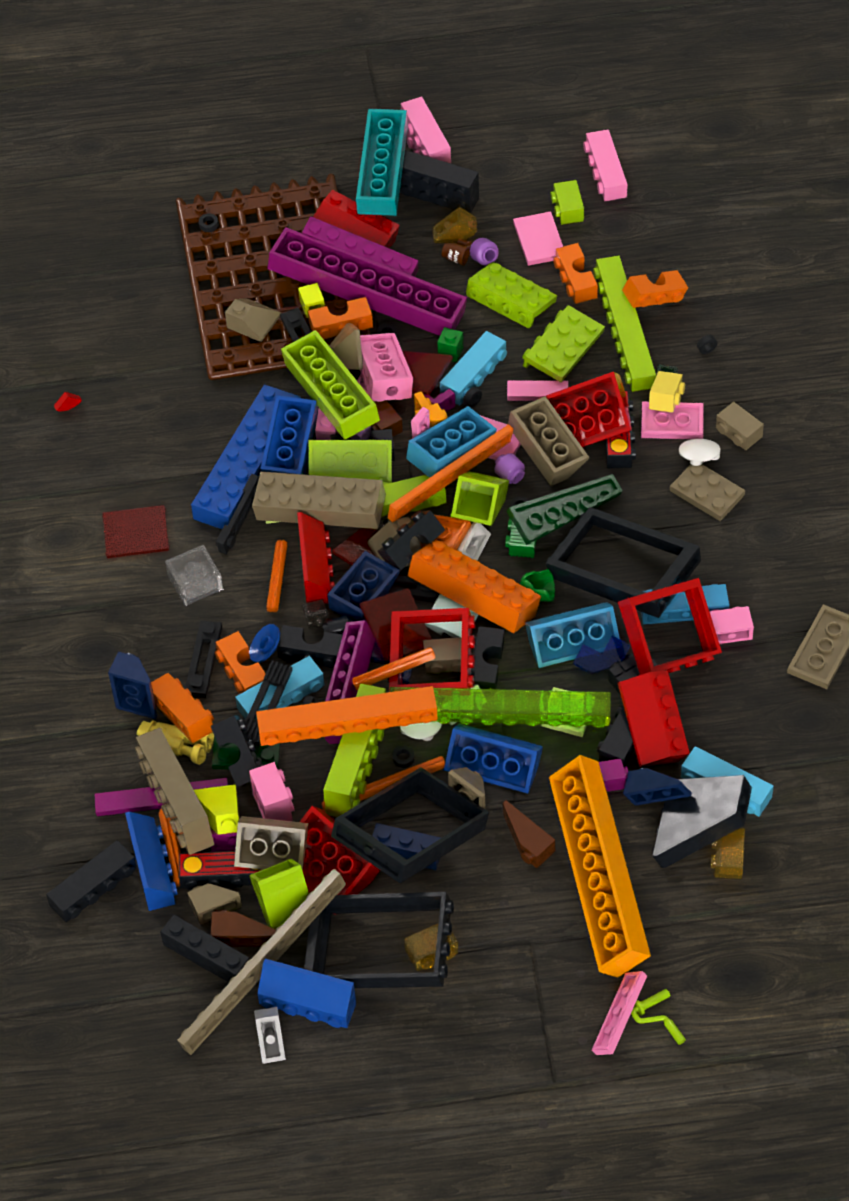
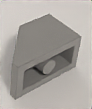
[254,1007,286,1064]

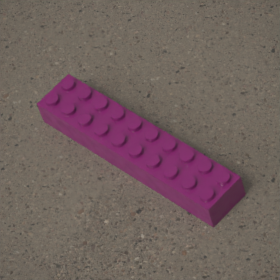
[268,227,467,336]

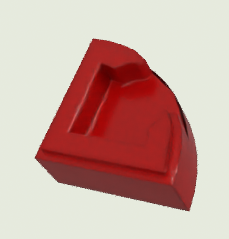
[54,392,82,411]

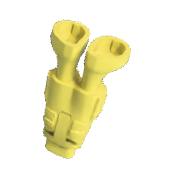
[137,720,214,765]

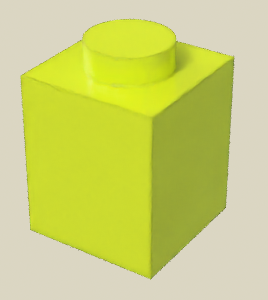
[298,283,325,318]

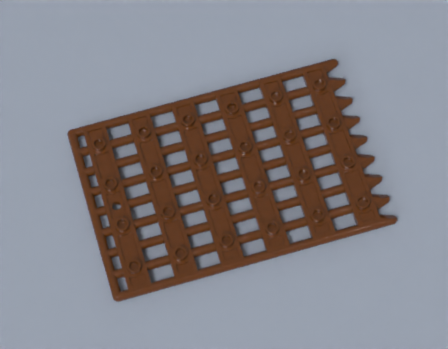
[176,173,371,380]

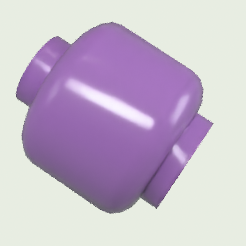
[470,238,499,266]
[494,453,525,484]

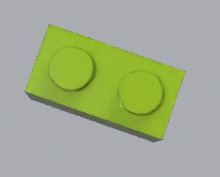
[550,180,584,225]

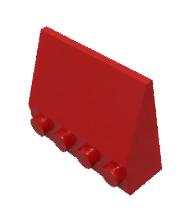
[313,190,400,249]
[538,372,632,447]
[300,806,380,915]

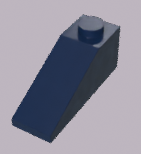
[623,768,692,806]

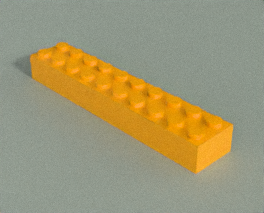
[549,755,651,978]

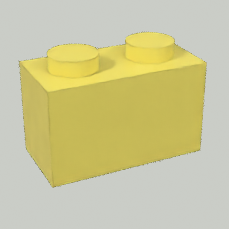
[649,371,685,413]

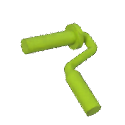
[631,989,686,1045]

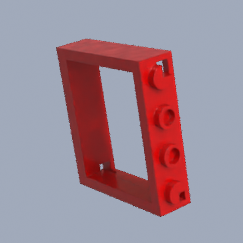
[618,578,722,675]
[389,608,475,698]

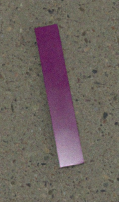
[95,778,228,816]

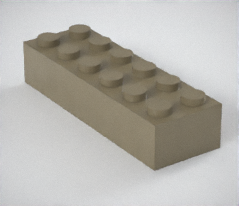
[252,472,386,529]
[135,728,214,855]

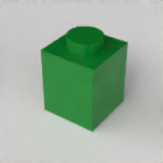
[437,327,464,362]

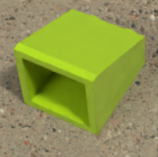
[451,471,509,526]
[249,859,309,930]

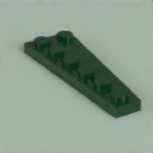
[507,474,623,545]

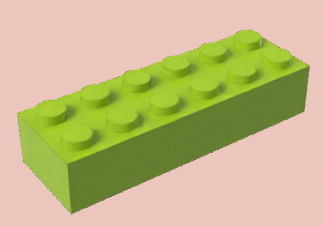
[281,330,380,440]
[323,683,386,817]

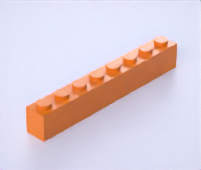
[256,686,438,746]

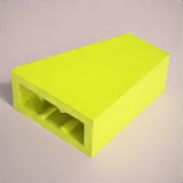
[194,784,239,835]

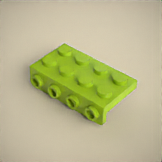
[466,262,557,328]
[522,305,605,382]
[309,440,392,485]

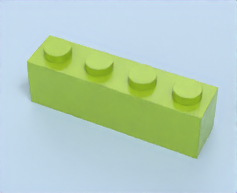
[381,475,446,519]

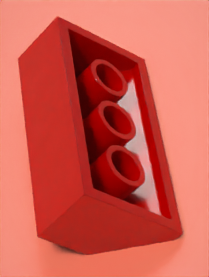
[297,512,335,605]
[618,670,690,767]

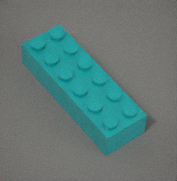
[356,109,408,216]

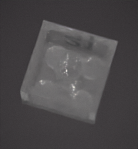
[165,545,224,606]

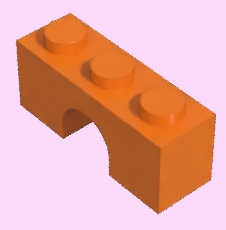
[553,243,598,304]
[622,270,688,308]
[308,297,373,339]
[215,631,266,694]

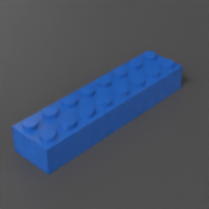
[191,385,301,529]

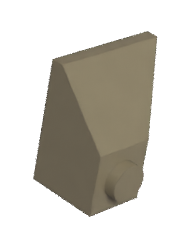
[225,298,281,342]
[329,323,363,370]
[368,517,421,567]
[448,767,486,809]

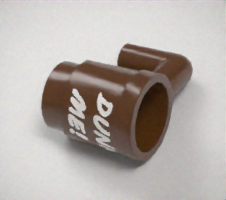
[442,238,472,266]

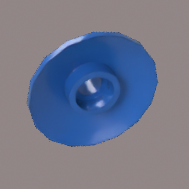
[249,624,280,663]

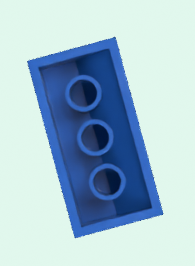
[260,395,318,475]
[444,723,543,794]
[125,812,178,911]
[257,959,356,1028]

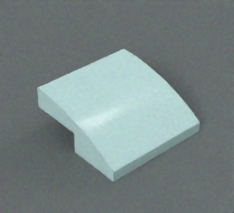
[423,594,478,638]

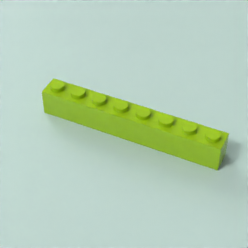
[593,256,656,392]

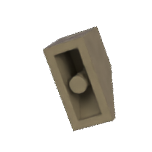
[187,883,242,925]

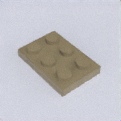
[670,464,745,521]

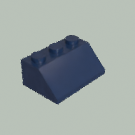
[108,651,158,720]

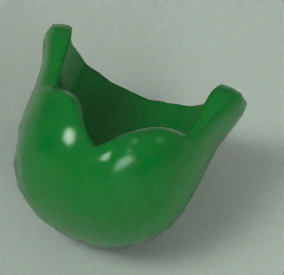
[520,569,555,602]

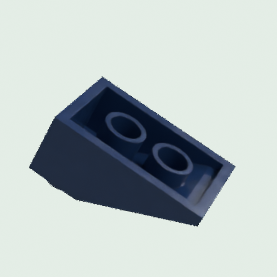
[327,551,400,623]

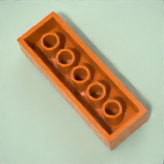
[408,539,541,633]

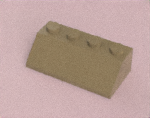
[508,396,589,486]

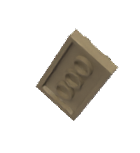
[787,604,849,689]

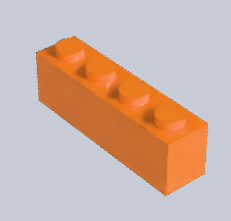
[151,673,214,743]

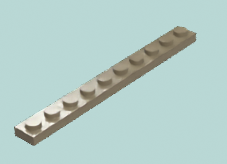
[177,869,346,1055]

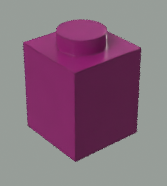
[599,759,628,792]

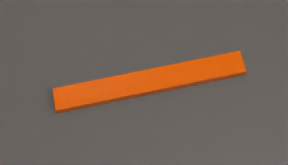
[388,424,514,523]

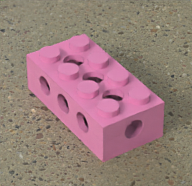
[360,333,413,402]

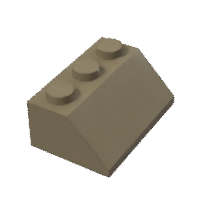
[234,816,309,871]

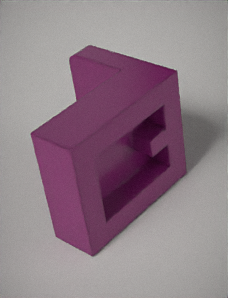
[424,389,455,412]

